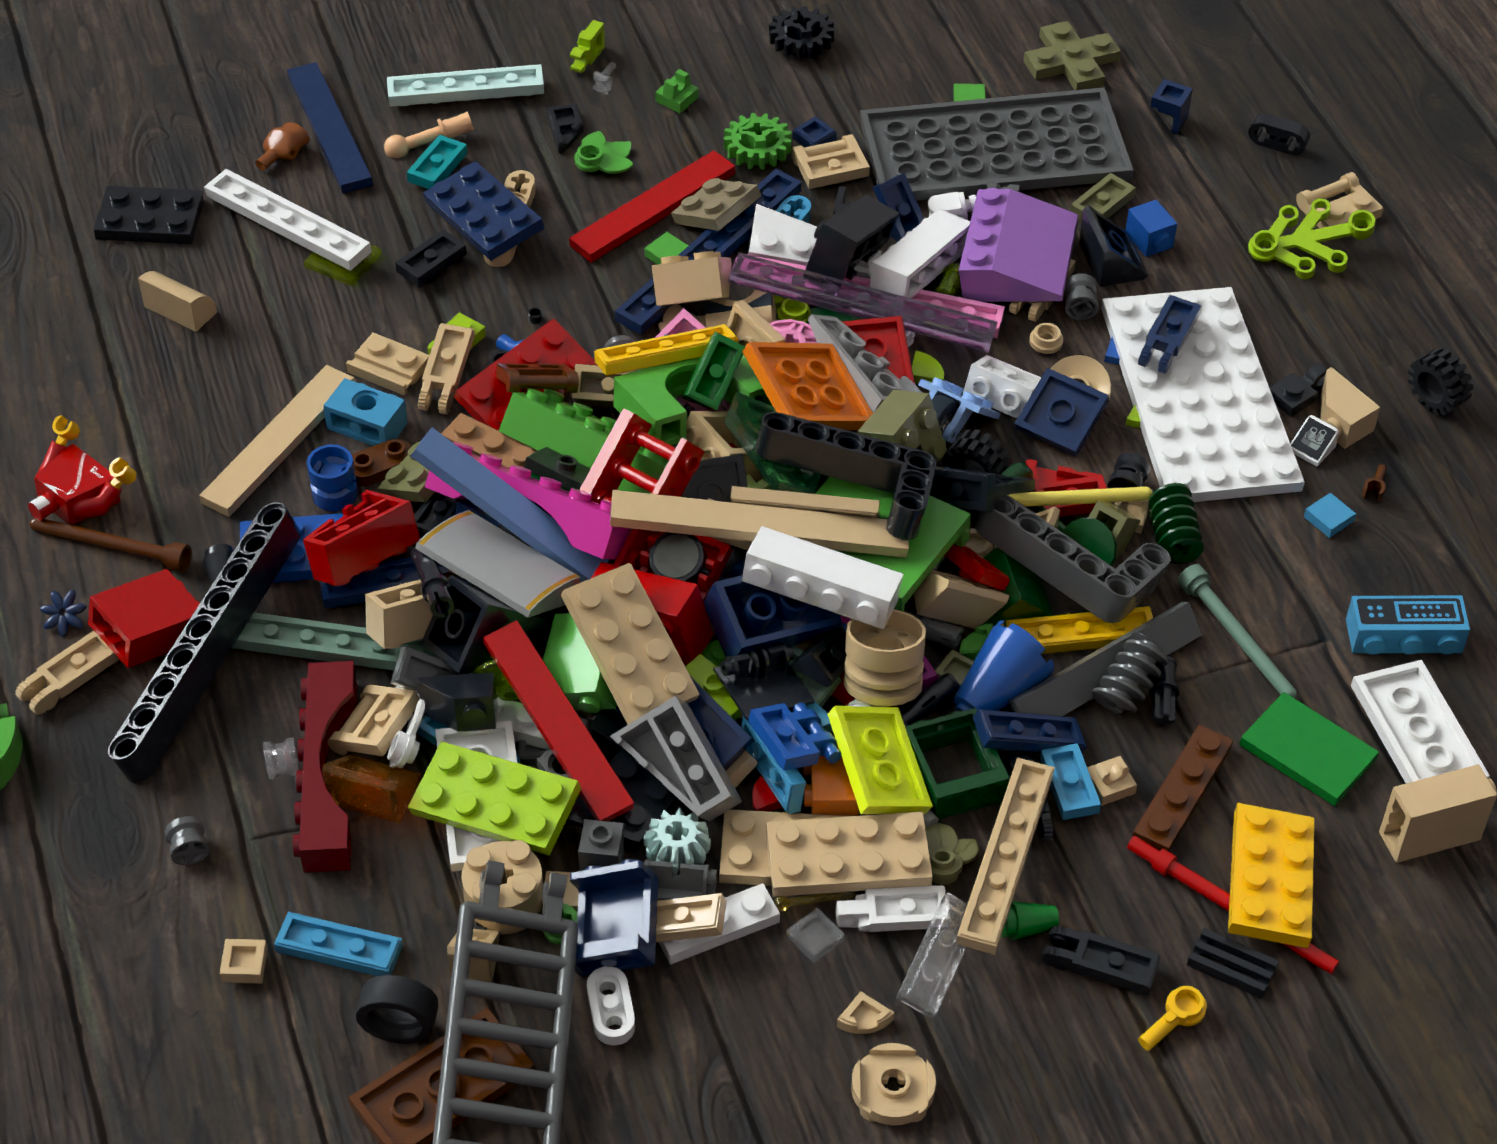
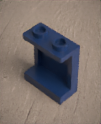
[570,859,658,977]

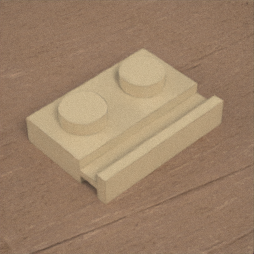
[346,333,429,396]

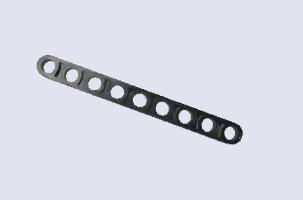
[108,502,301,782]

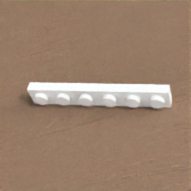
[204,169,372,271]

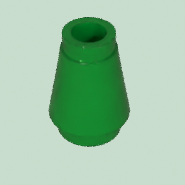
[1001,901,1059,941]

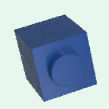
[1126,199,1177,257]

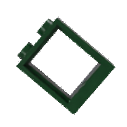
[905,708,1010,819]

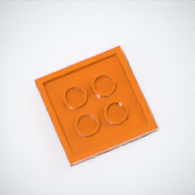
[743,342,873,430]

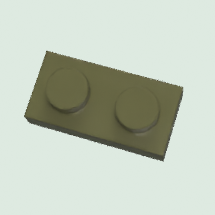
[1070,173,1136,221]

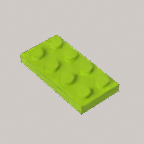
[408,741,582,856]

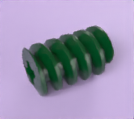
[1148,483,1204,564]

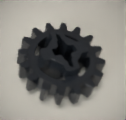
[769,6,835,59]

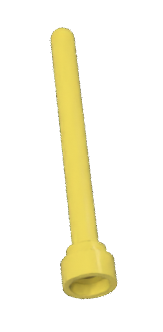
[1008,487,1152,507]

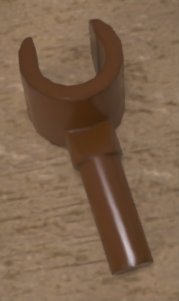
[1362,464,1387,503]

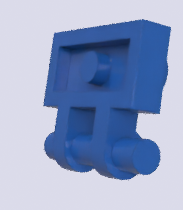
[748,702,841,771]

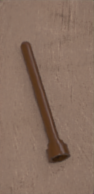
[29,518,192,573]

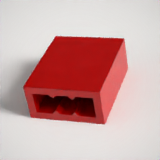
[88,569,201,668]

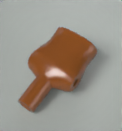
[255,122,310,171]

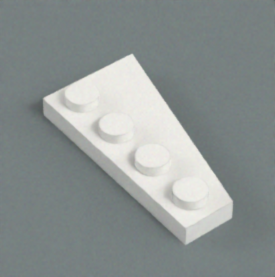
[748,204,882,279]

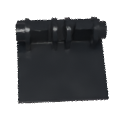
[713,643,815,720]

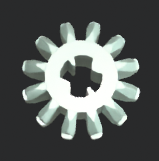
[644,808,711,875]

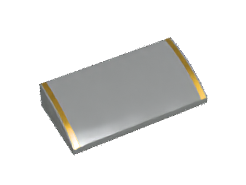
[415,510,581,618]

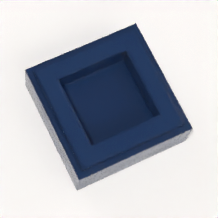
[792,116,837,147]

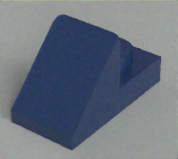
[873,173,924,242]

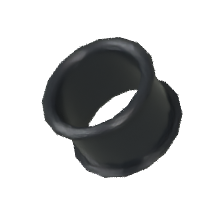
[528,307,543,324]

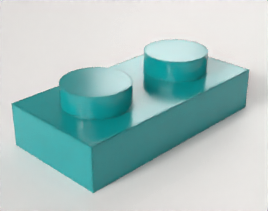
[406,134,468,189]

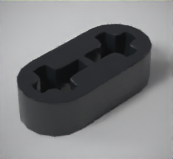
[1248,114,1310,155]

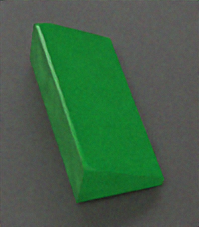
[682,332,745,411]

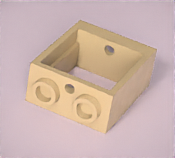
[686,411,787,481]

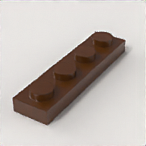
[1132,724,1233,852]

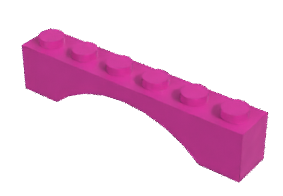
[424,442,631,559]

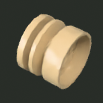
[844,610,926,706]

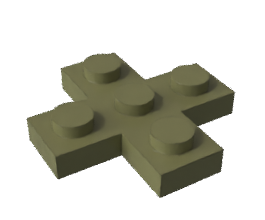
[1023,21,1121,90]

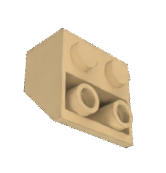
[652,251,732,306]

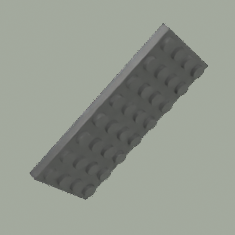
[860,88,1134,200]

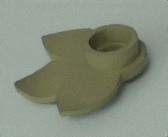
[925,823,979,885]

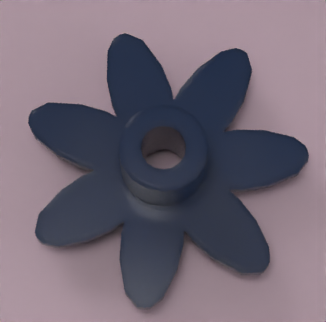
[40,590,87,637]

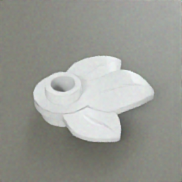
[387,699,425,768]

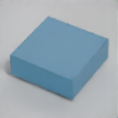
[1304,493,1356,538]

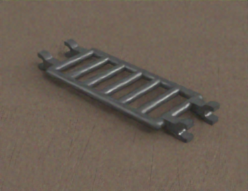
[433,860,579,1144]

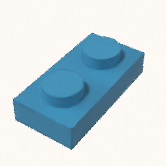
[1040,743,1101,820]

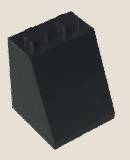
[421,575,554,674]

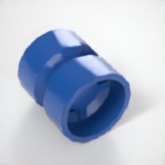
[307,444,358,511]

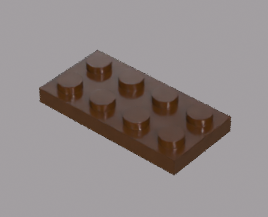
[348,1008,535,1144]

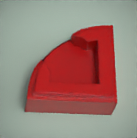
[752,776,782,812]

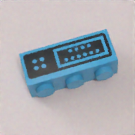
[1346,595,1470,654]

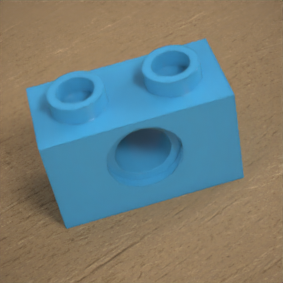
[323,378,408,446]

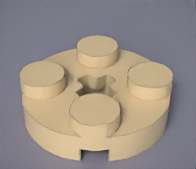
[851,1043,936,1126]

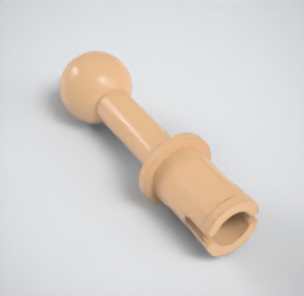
[384,112,474,158]

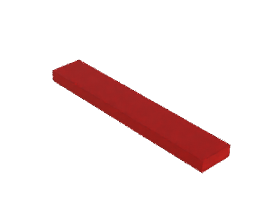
[569,150,735,263]
[483,620,634,822]

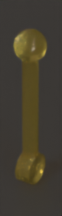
[773,891,855,911]

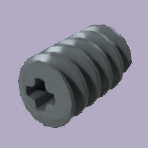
[1091,631,1170,715]

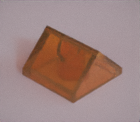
[322,754,422,824]

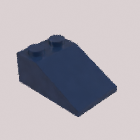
[703,575,843,657]

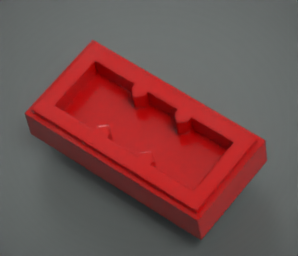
[944,544,1010,591]

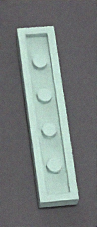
[387,64,544,107]

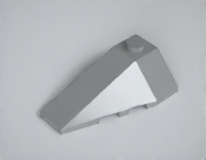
[808,314,922,431]

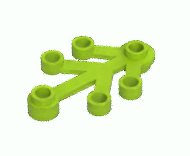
[1248,198,1375,279]

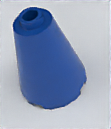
[954,620,1054,711]

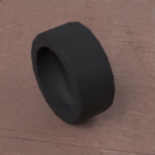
[355,975,439,1044]

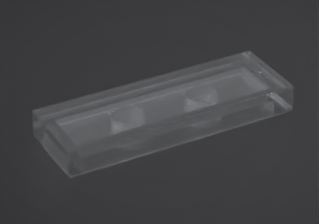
[896,892,967,1018]

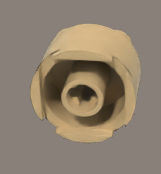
[461,840,543,934]

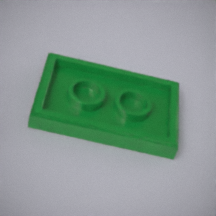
[1239,692,1379,806]

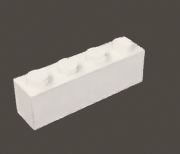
[868,209,970,305]
[742,526,904,629]

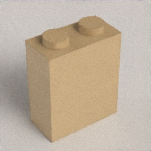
[1379,764,1497,863]

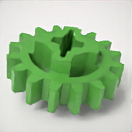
[724,113,792,170]

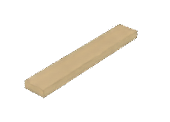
[199,365,355,517]
[956,758,1055,955]

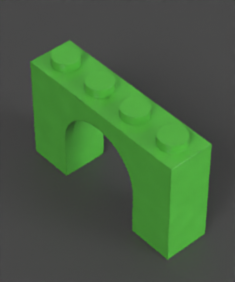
[614,355,776,445]

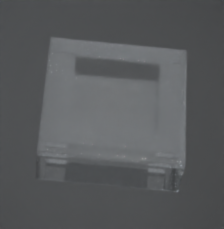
[787,908,844,963]

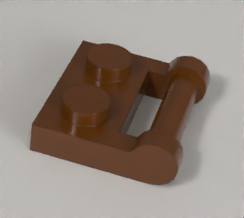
[496,363,579,393]

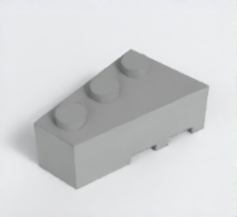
[610,696,742,822]

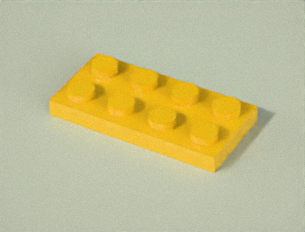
[1228,803,1314,948]

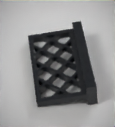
[930,466,1035,512]

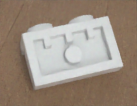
[963,355,1041,418]

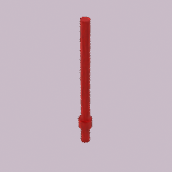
[1127,835,1340,975]

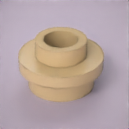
[1029,323,1063,354]

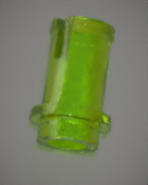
[934,263,961,296]

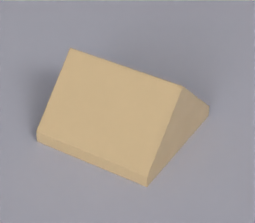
[914,570,1009,629]

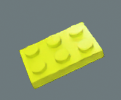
[827,706,933,814]

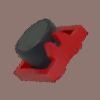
[639,531,733,602]

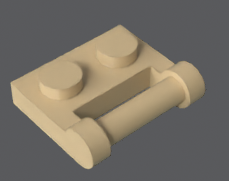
[791,134,870,189]
[1296,172,1383,228]
[327,685,420,756]

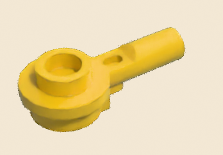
[1138,986,1207,1051]

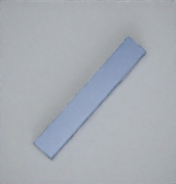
[411,427,609,583]

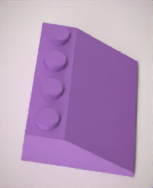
[959,188,1079,302]

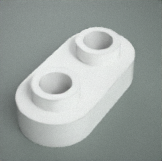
[587,966,635,1045]

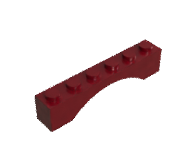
[293,661,357,873]

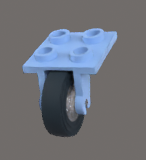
[918,377,1001,443]

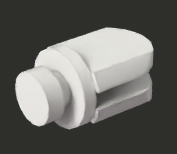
[928,192,976,220]

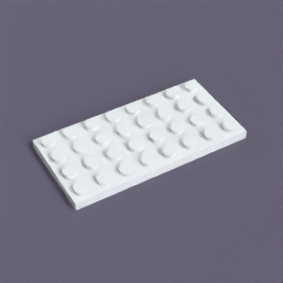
[1101,287,1304,502]

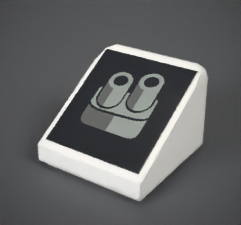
[1290,415,1339,467]

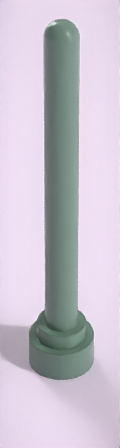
[1177,564,1297,699]

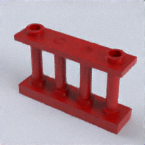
[579,408,705,570]

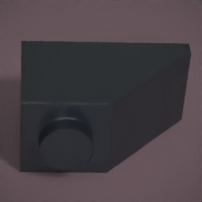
[418,672,498,731]

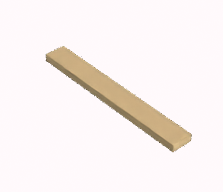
[610,490,909,558]

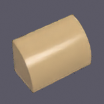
[138,271,217,332]

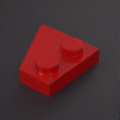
[1026,459,1107,517]

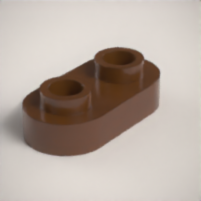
[352,439,412,486]

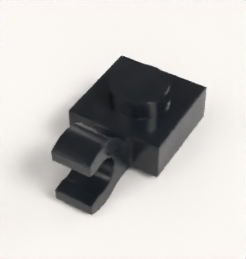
[1269,362,1327,417]

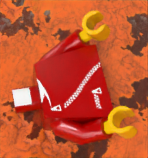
[28,415,136,524]

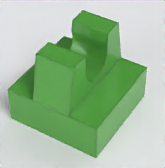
[655,69,699,113]

